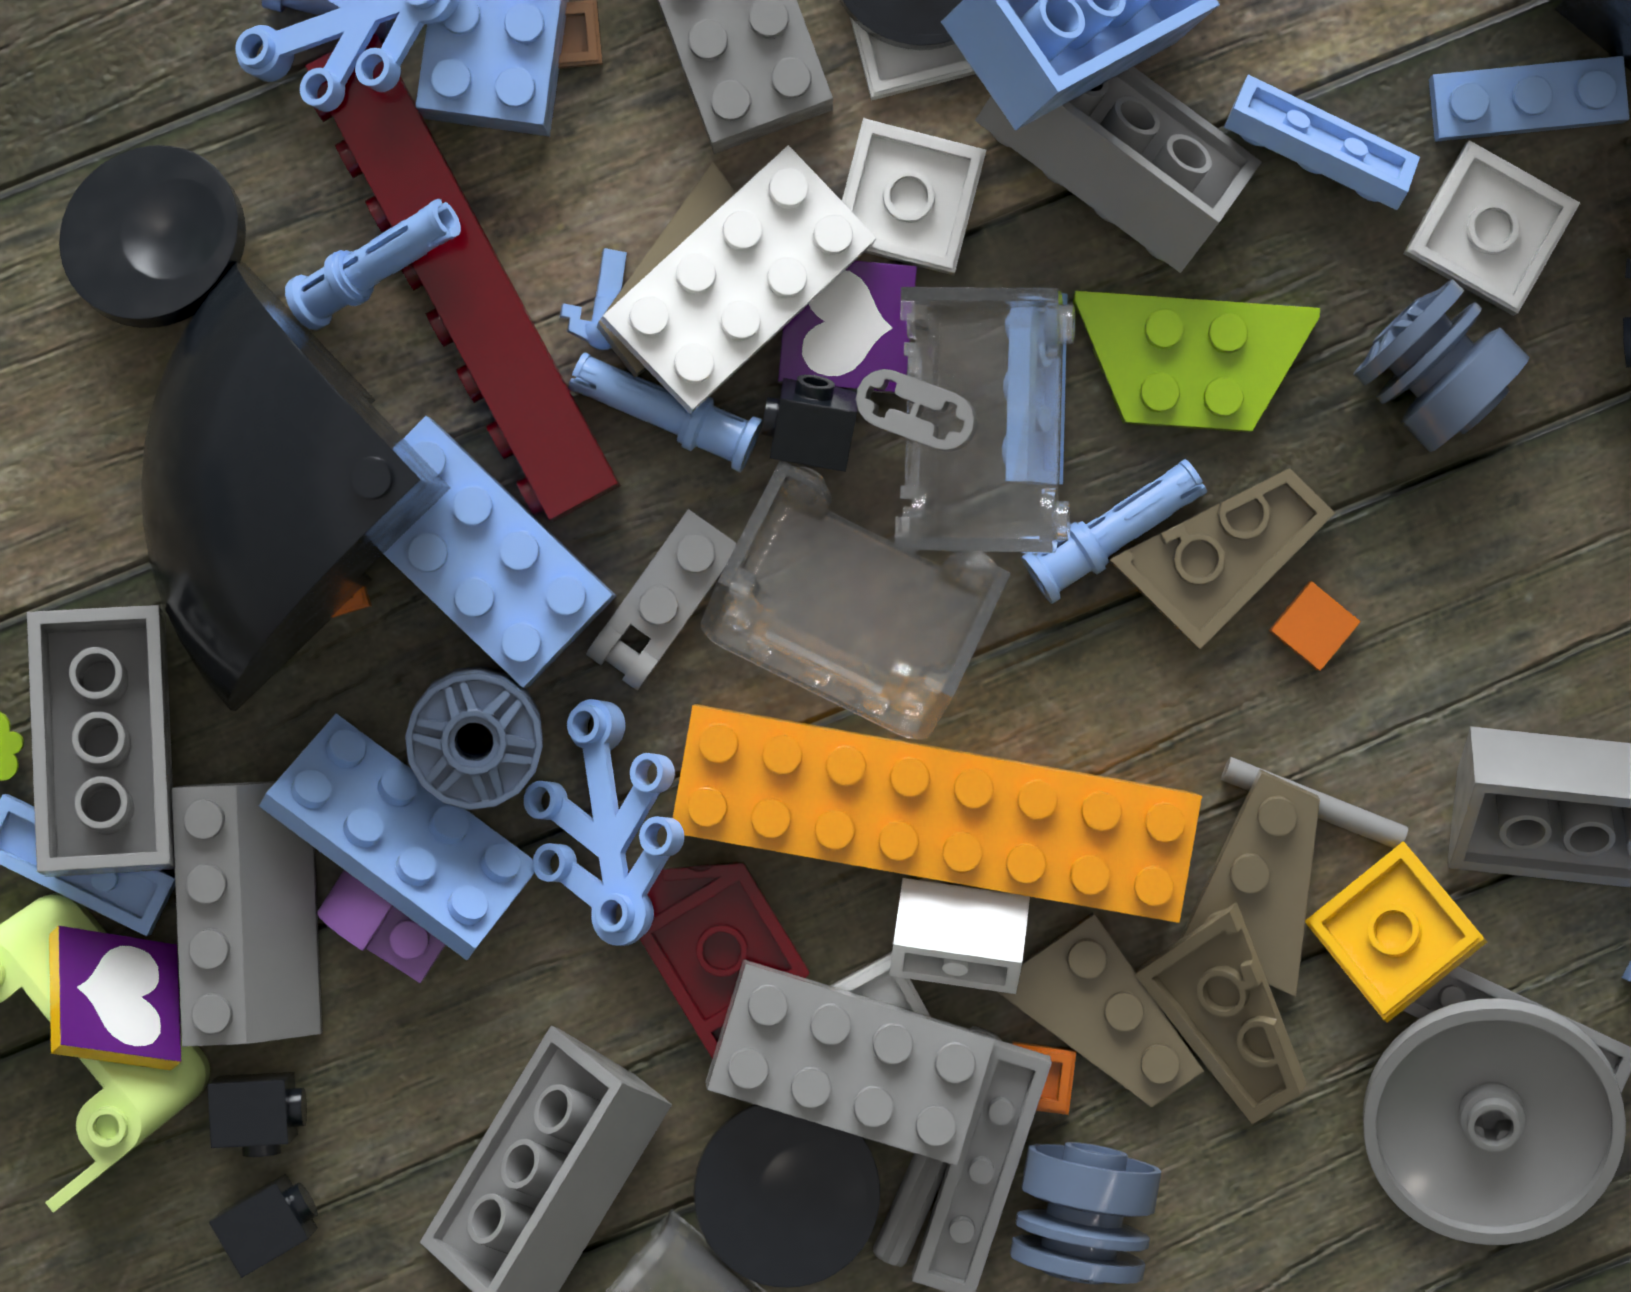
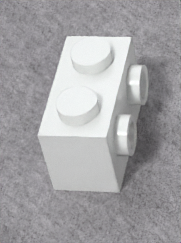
[889,878,1030,994]

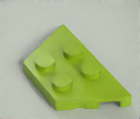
[1073,291,1320,433]

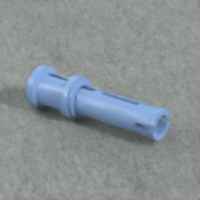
[285,199,461,330]
[568,352,763,472]
[1021,459,1207,604]

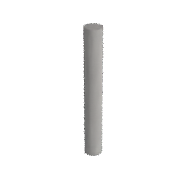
[1221,757,1408,848]

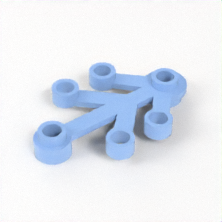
[235,0,460,112]
[524,699,684,946]

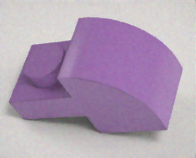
[317,870,446,983]

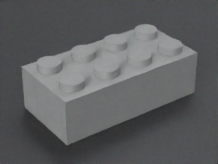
[657,0,833,154]
[27,605,175,877]
[705,959,995,1166]

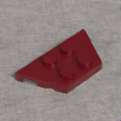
[618,862,810,1059]

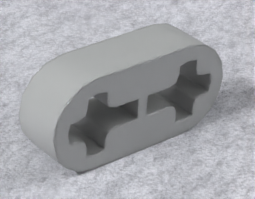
[856,369,978,452]

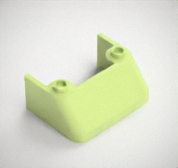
[0,893,210,1213]

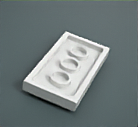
[601,145,877,414]

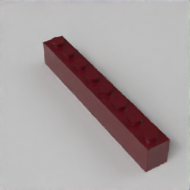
[306,32,621,522]

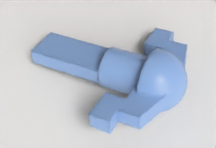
[560,248,627,350]

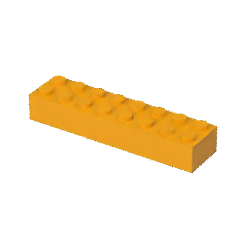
[673,704,1202,923]

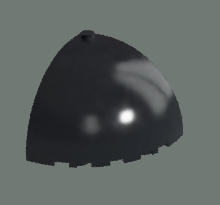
[141,262,451,711]

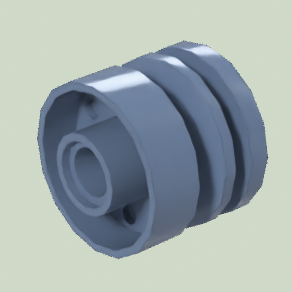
[1353,279,1530,452]
[405,666,543,810]
[1010,1142,1161,1284]

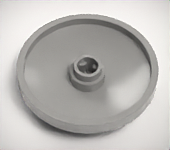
[1363,998,1626,1245]

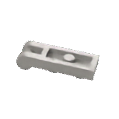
[586,509,741,691]

